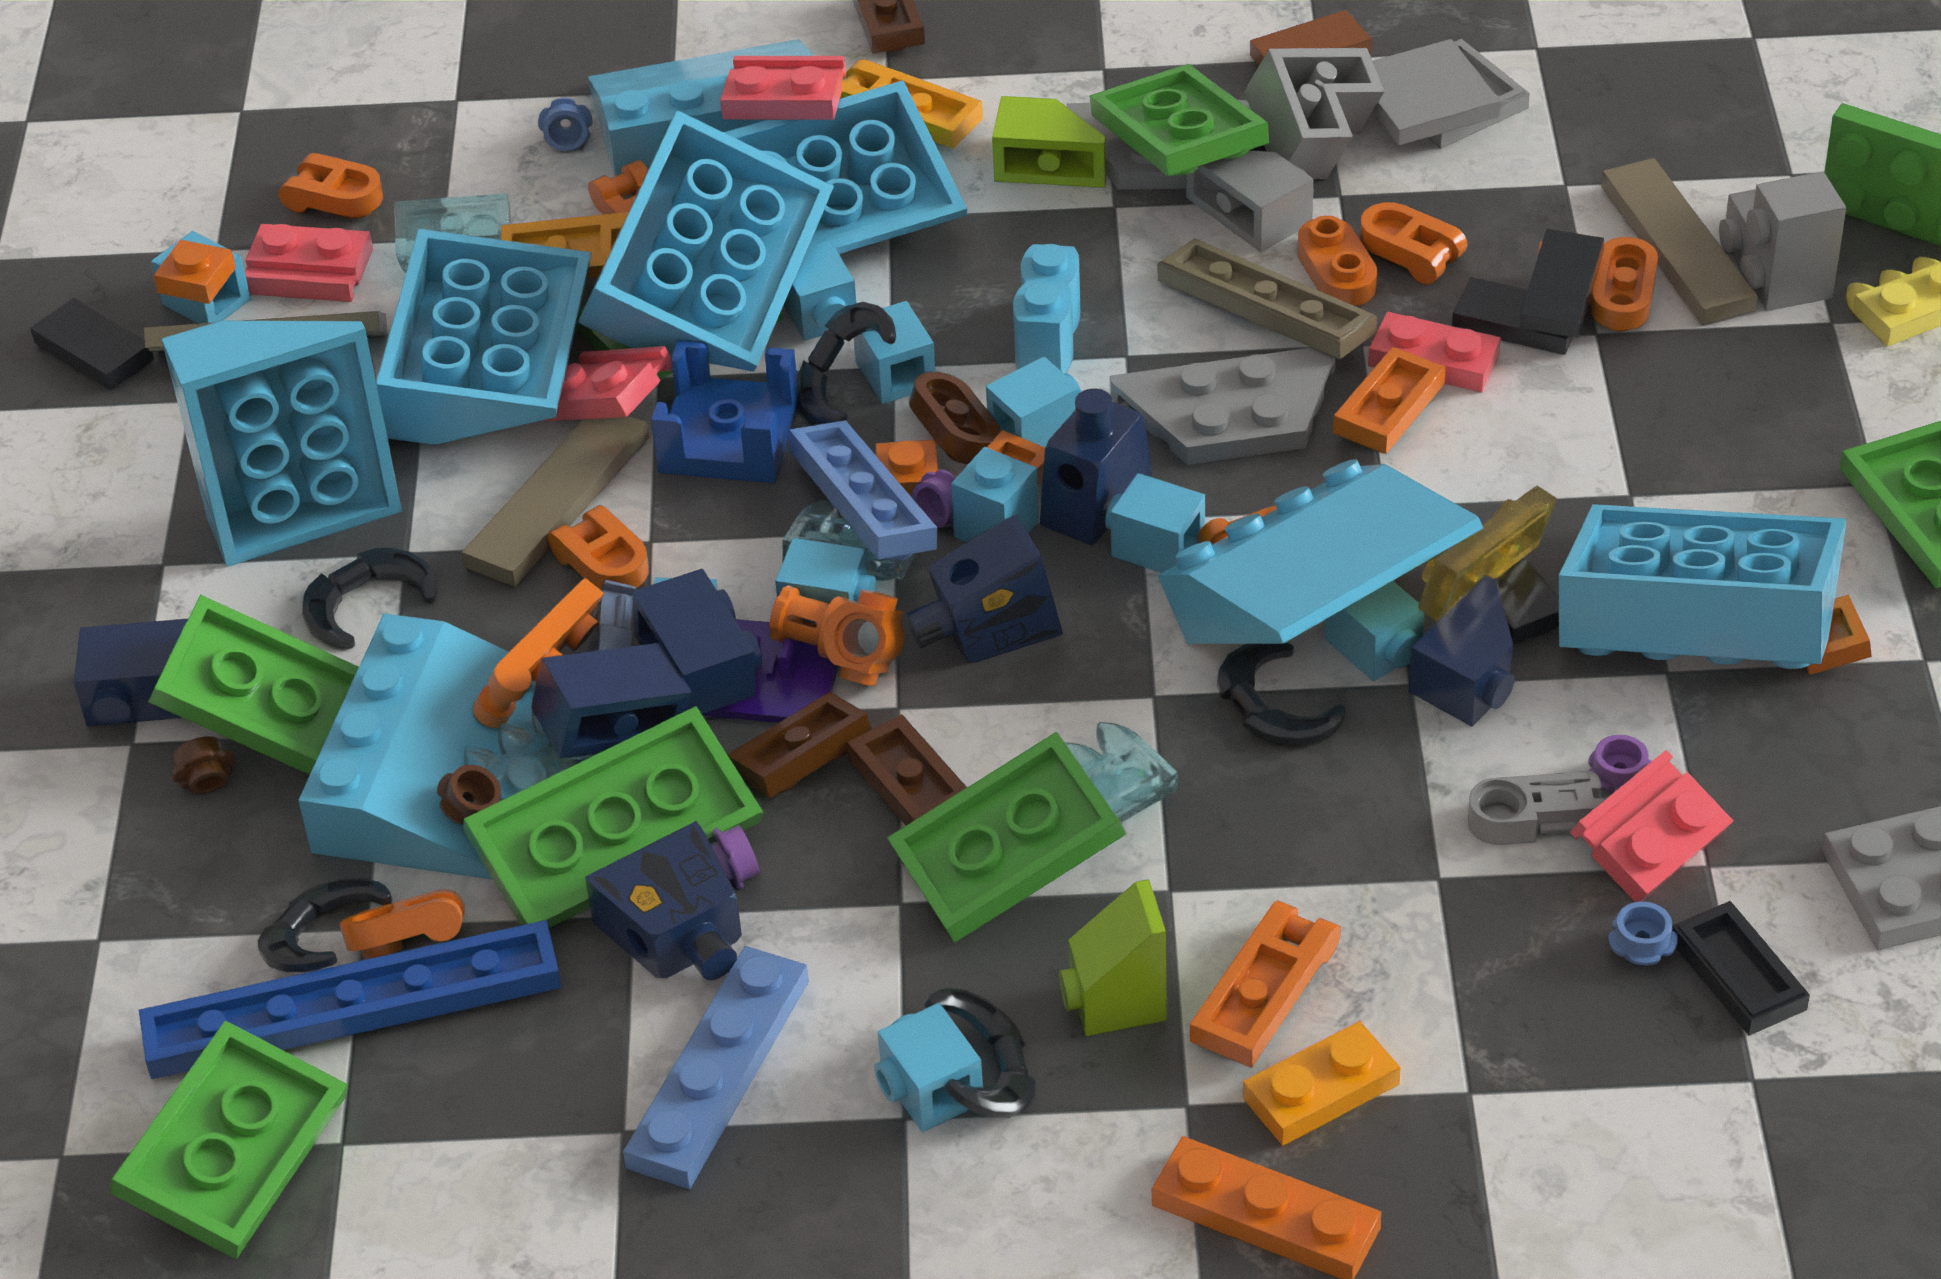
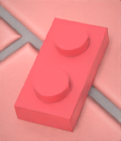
[1368,312,1501,392]

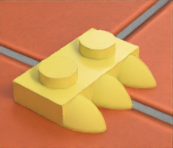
[1846,257,1941,347]

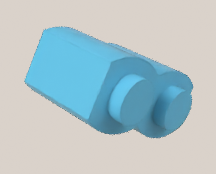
[1013,244,1081,373]

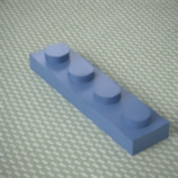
[789,420,937,561]
[623,946,809,1190]

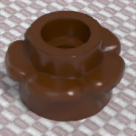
[172,736,235,794]
[437,765,501,825]

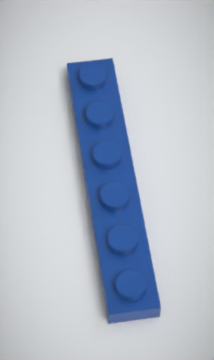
[139,920,562,1079]

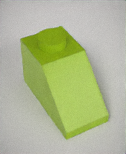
[992,96,1106,188]
[1059,879,1167,1036]

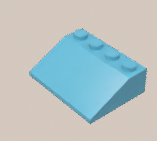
[588,39,814,176]
[723,81,967,254]
[578,110,834,372]
[376,229,591,445]
[162,320,402,567]
[1157,459,1483,644]
[1559,504,1846,669]
[298,613,553,880]

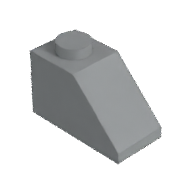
[1186,151,1314,252]

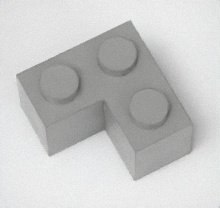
[1244,48,1385,179]
[1719,171,1846,311]

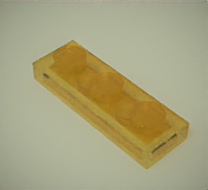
[1418,485,1557,621]

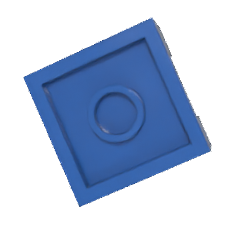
[651,340,798,483]

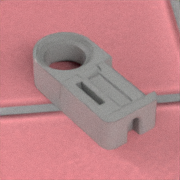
[1468,771,1604,845]

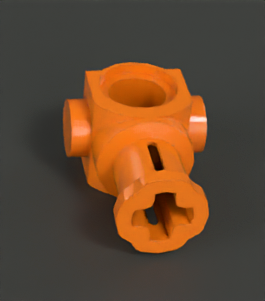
[769,585,905,686]

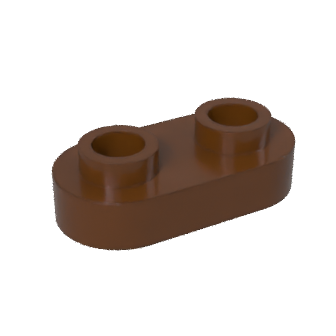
[909,372,1001,464]

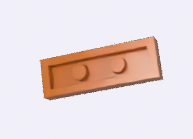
[1151,1136,1382,1279]

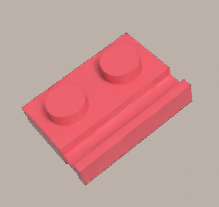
[720,56,846,120]
[245,224,373,302]
[544,346,672,421]
[1570,750,1733,902]

